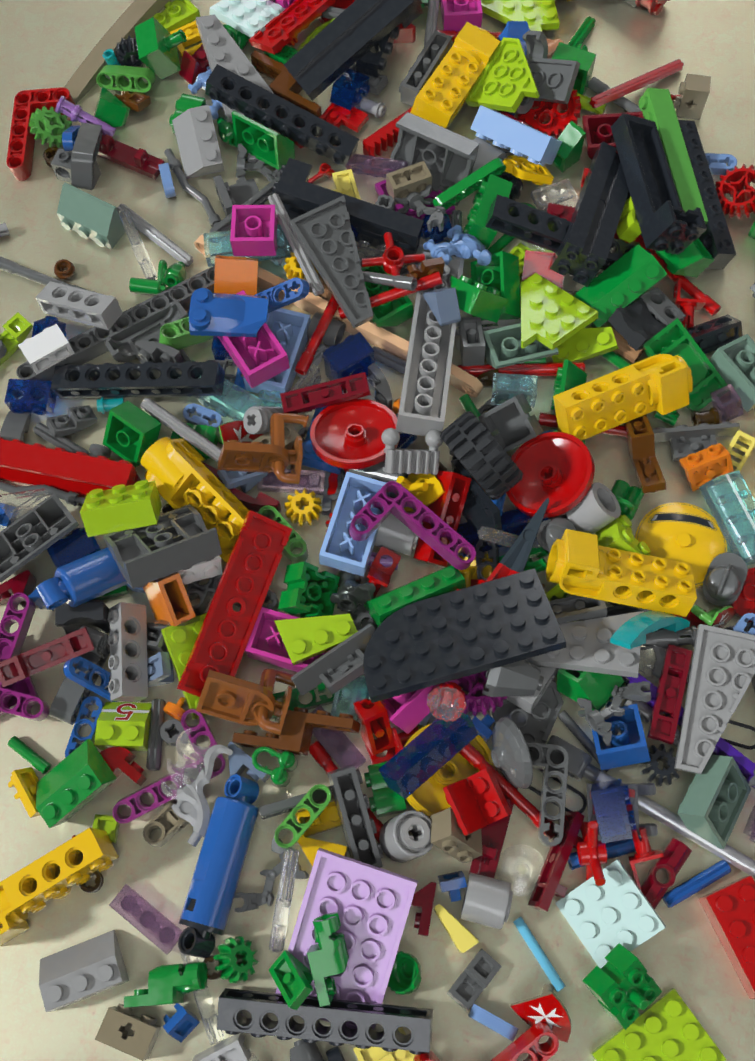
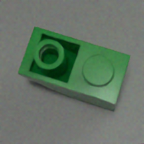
[553,121,586,173]

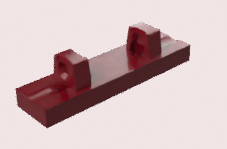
[97,134,165,180]
[280,372,371,414]
[647,644,692,744]
[468,787,518,878]
[528,811,585,912]

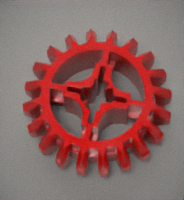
[715,164,755,220]

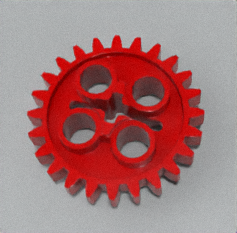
[517,90,582,139]

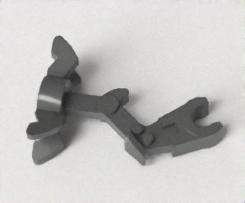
[236,144,281,184]
[394,184,446,231]
[577,681,651,746]
[234,838,309,913]

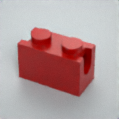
[353,698,395,756]

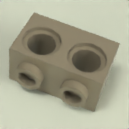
[386,161,432,205]

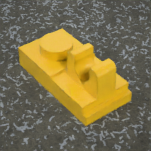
[8,767,40,818]
[296,801,342,837]

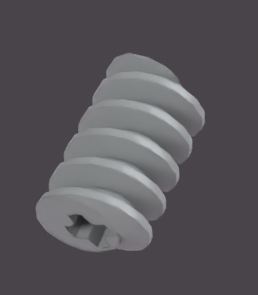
[243,406,284,434]

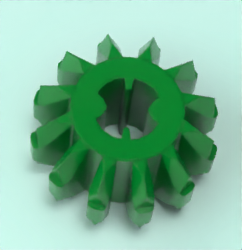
[213,936,259,984]

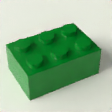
[462,174,513,249]

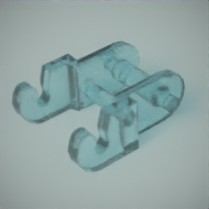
[258,390,283,407]

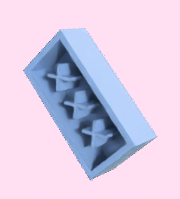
[470,105,562,166]
[243,308,311,399]
[319,472,390,577]

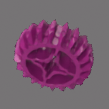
[455,670,508,717]

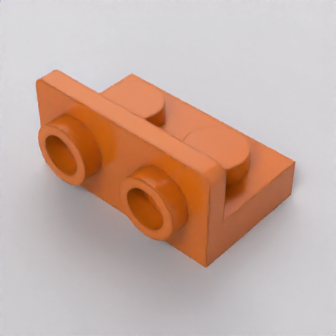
[679,443,734,492]

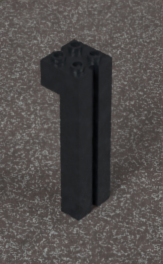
[284,0,423,101]
[611,113,707,255]
[550,141,629,287]
[272,158,424,255]

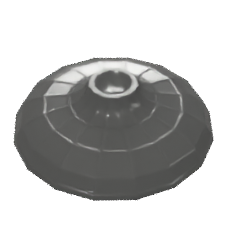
[491,717,533,789]

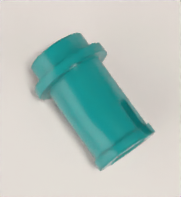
[102,49,121,66]
[97,397,124,414]

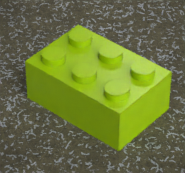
[80,480,162,537]

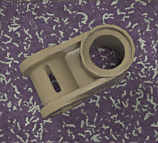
[143,800,189,847]

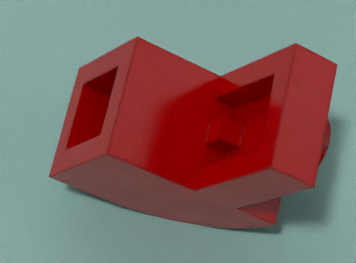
[100,747,147,786]

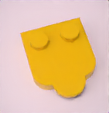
[503,155,554,186]

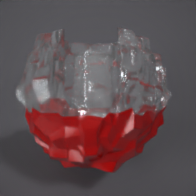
[427,681,467,722]

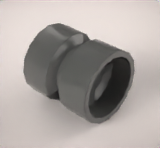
[307,312,346,348]

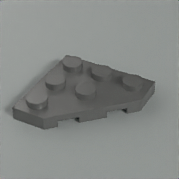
[489,680,564,762]

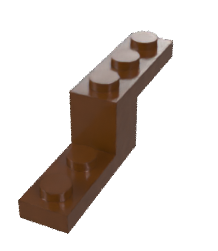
[250,50,322,117]
[624,415,666,494]
[232,707,361,756]

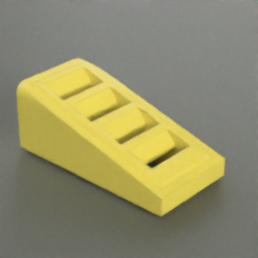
[727,430,755,479]
[433,904,479,953]

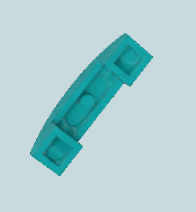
[610,611,690,649]

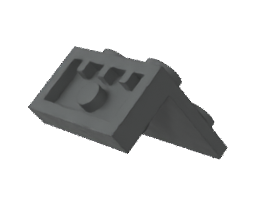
[213,175,265,217]

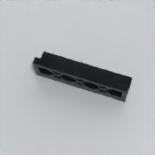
[686,314,743,354]
[451,458,502,539]

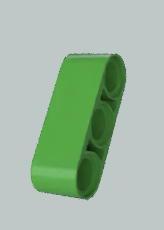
[96,65,156,93]
[159,317,214,350]
[258,505,308,563]
[274,784,331,849]

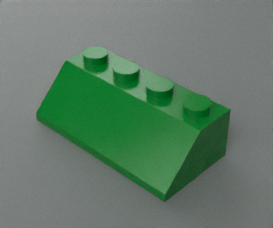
[573,244,667,328]
[364,565,466,626]

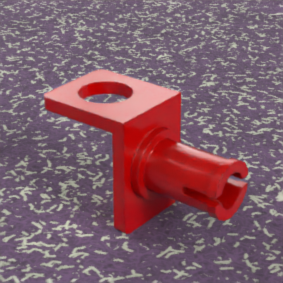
[672,278,705,328]
[367,546,401,598]
[365,726,419,765]
[628,827,664,889]

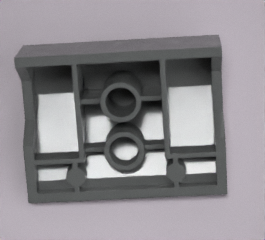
[388,112,480,206]
[0,493,79,582]
[103,504,222,589]

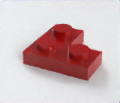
[319,97,369,133]

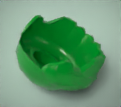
[388,951,421,995]

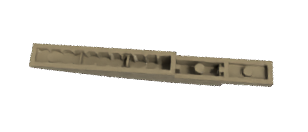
[64,0,171,104]

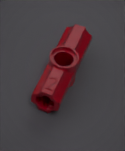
[640,838,692,910]

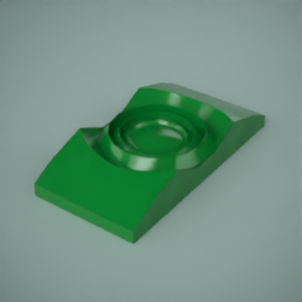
[643,318,730,412]

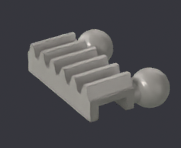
[381,428,443,475]

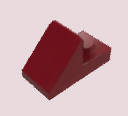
[179,44,210,85]
[0,570,37,608]
[411,882,437,937]

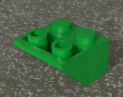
[656,238,714,278]
[450,275,507,323]
[551,359,587,415]
[557,668,625,711]

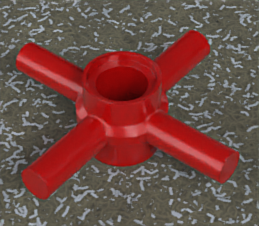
[361,232,425,288]
[577,821,607,886]

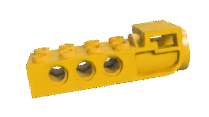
[410,22,501,129]
[553,354,693,441]
[140,437,249,563]
[546,529,697,617]
[0,828,119,946]

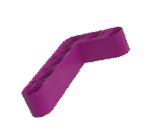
[349,481,476,570]
[0,593,50,721]
[112,708,226,824]

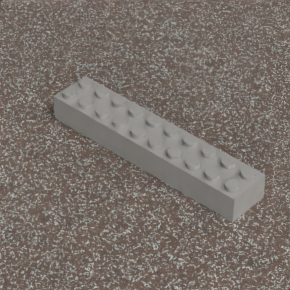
[396,251,464,436]

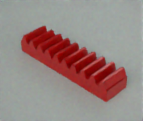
[363,108,412,160]

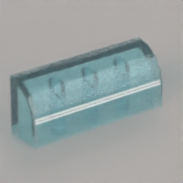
[699,470,755,565]

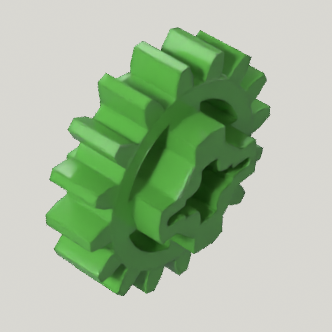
[29,106,72,148]

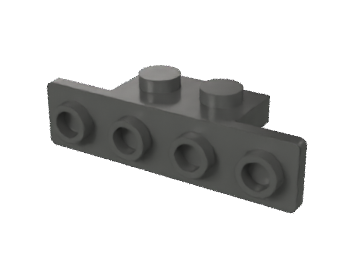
[652,421,740,461]
[291,623,376,695]

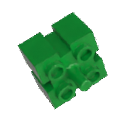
[278,561,340,618]
[582,943,662,1030]

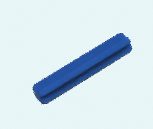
[662,860,731,908]

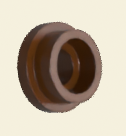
[54,259,75,280]

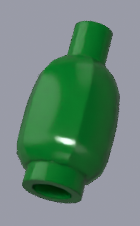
[217,117,235,146]
[164,261,186,287]

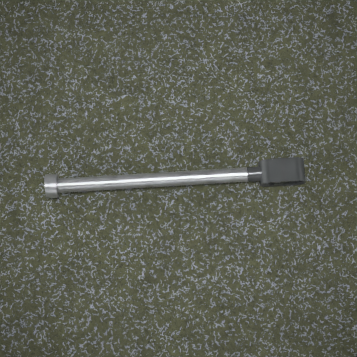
[547,735,755,878]

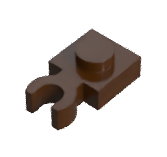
[114,91,151,112]
[406,257,445,280]

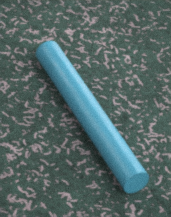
[513,917,565,992]

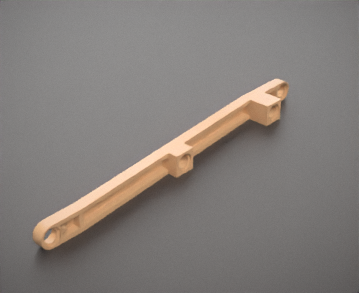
[194,234,483,398]

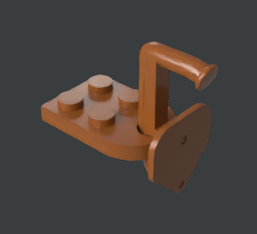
[218,412,309,484]
[196,669,296,735]

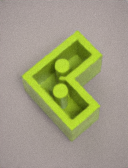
[595,515,651,556]

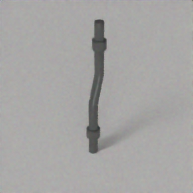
[164,149,227,240]
[0,481,85,506]

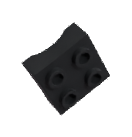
[608,299,667,351]
[55,599,110,635]

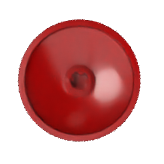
[310,399,400,469]
[506,432,595,518]

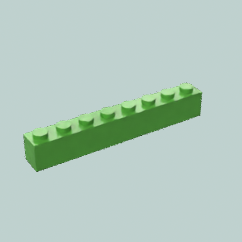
[639,88,708,224]

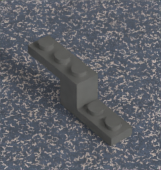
[549,595,652,624]

